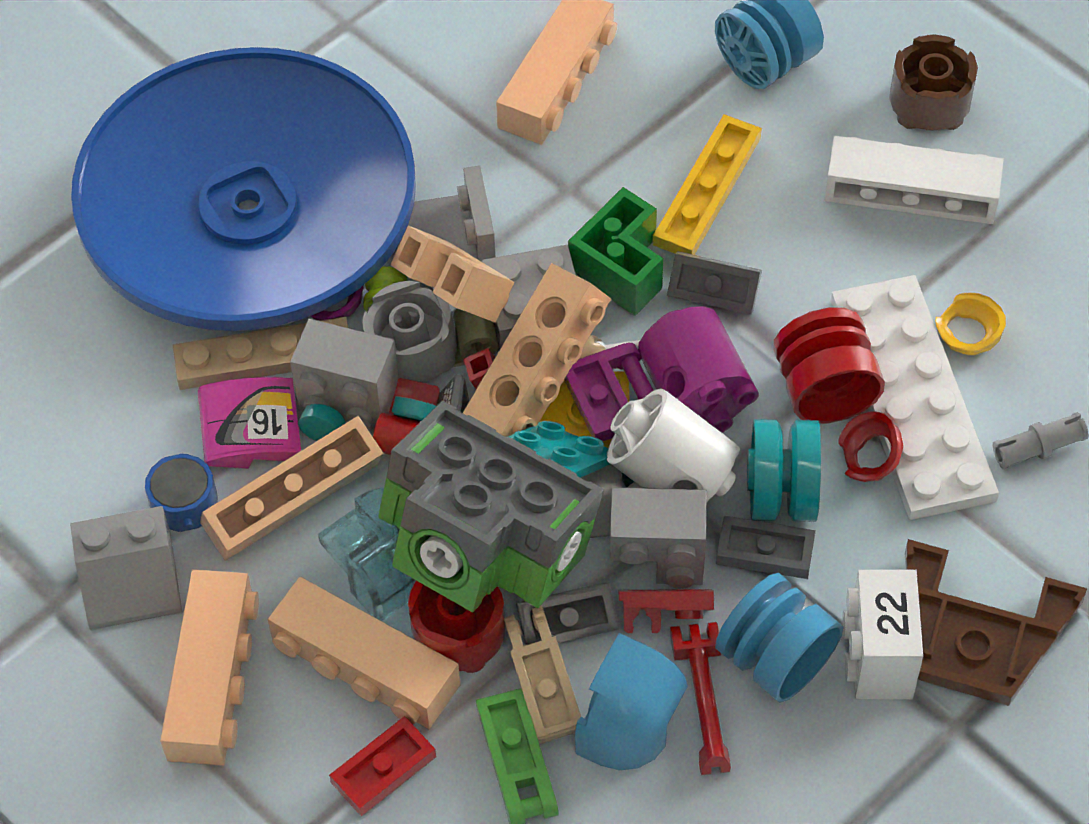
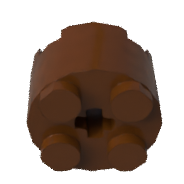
[889,34,978,131]

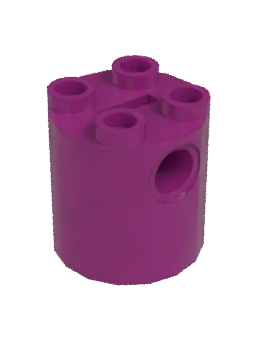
[638,306,759,433]

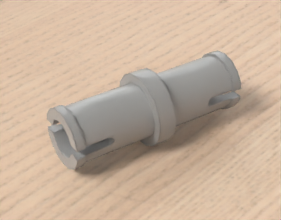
[992,412,1088,469]

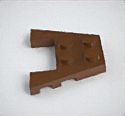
[905,539,1087,706]

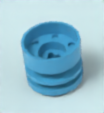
[715,0,824,89]
[715,573,844,703]

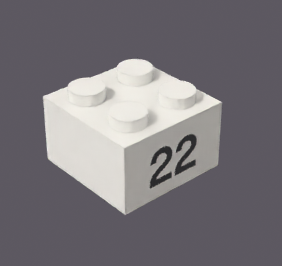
[842,570,923,699]

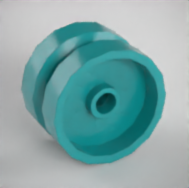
[747,419,821,522]

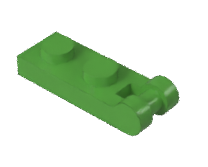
[476,688,559,824]

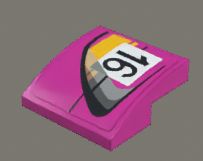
[198,377,301,469]

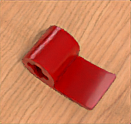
[373,378,440,455]

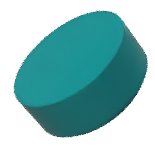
[392,396,437,421]
[298,403,346,441]

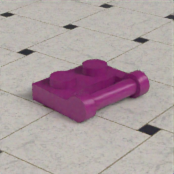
[564,342,654,441]

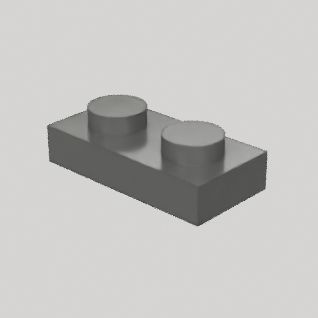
[667,251,762,314]
[716,516,816,579]

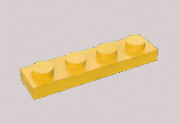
[653,114,762,255]

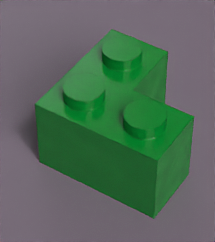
[568,187,664,316]

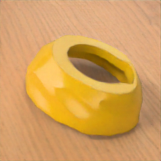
[935,293,1006,355]

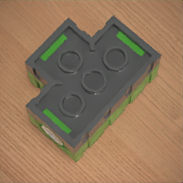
[378,401,604,613]

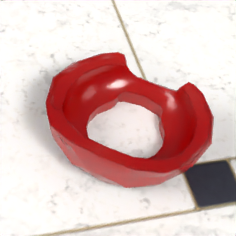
[838,411,903,482]

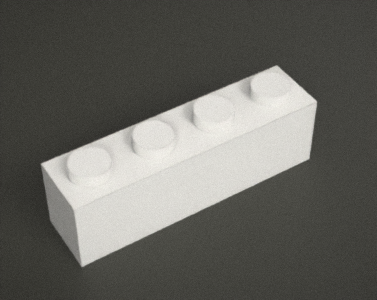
[825,136,1004,224]

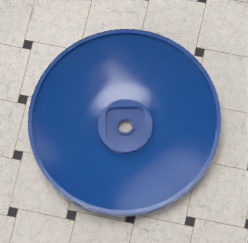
[71,47,416,331]

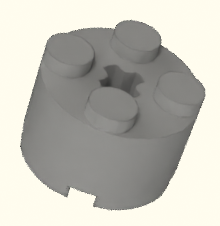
[362,281,458,382]

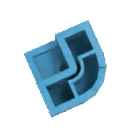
[575,633,688,771]

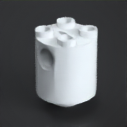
[607,388,740,503]

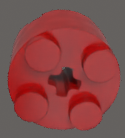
[408,580,505,673]

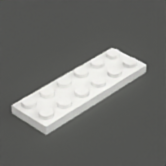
[831,275,999,521]

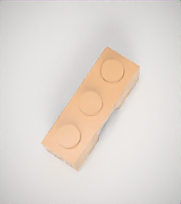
[390,226,514,323]

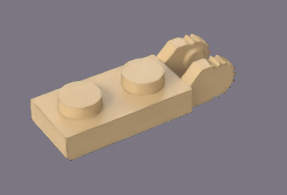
[504,606,581,744]

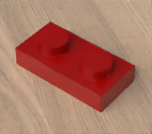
[329,716,436,817]

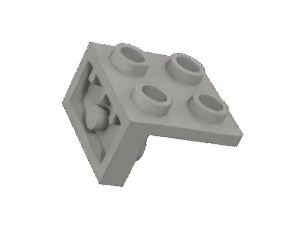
[404,165,496,262]

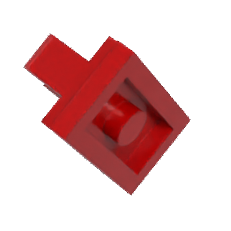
[618,589,714,633]

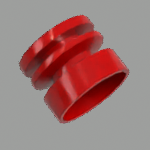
[773,307,885,424]

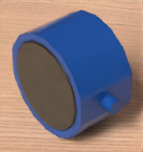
[145,453,218,532]

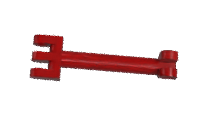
[670,622,731,775]

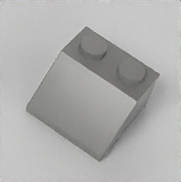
[70,506,182,630]

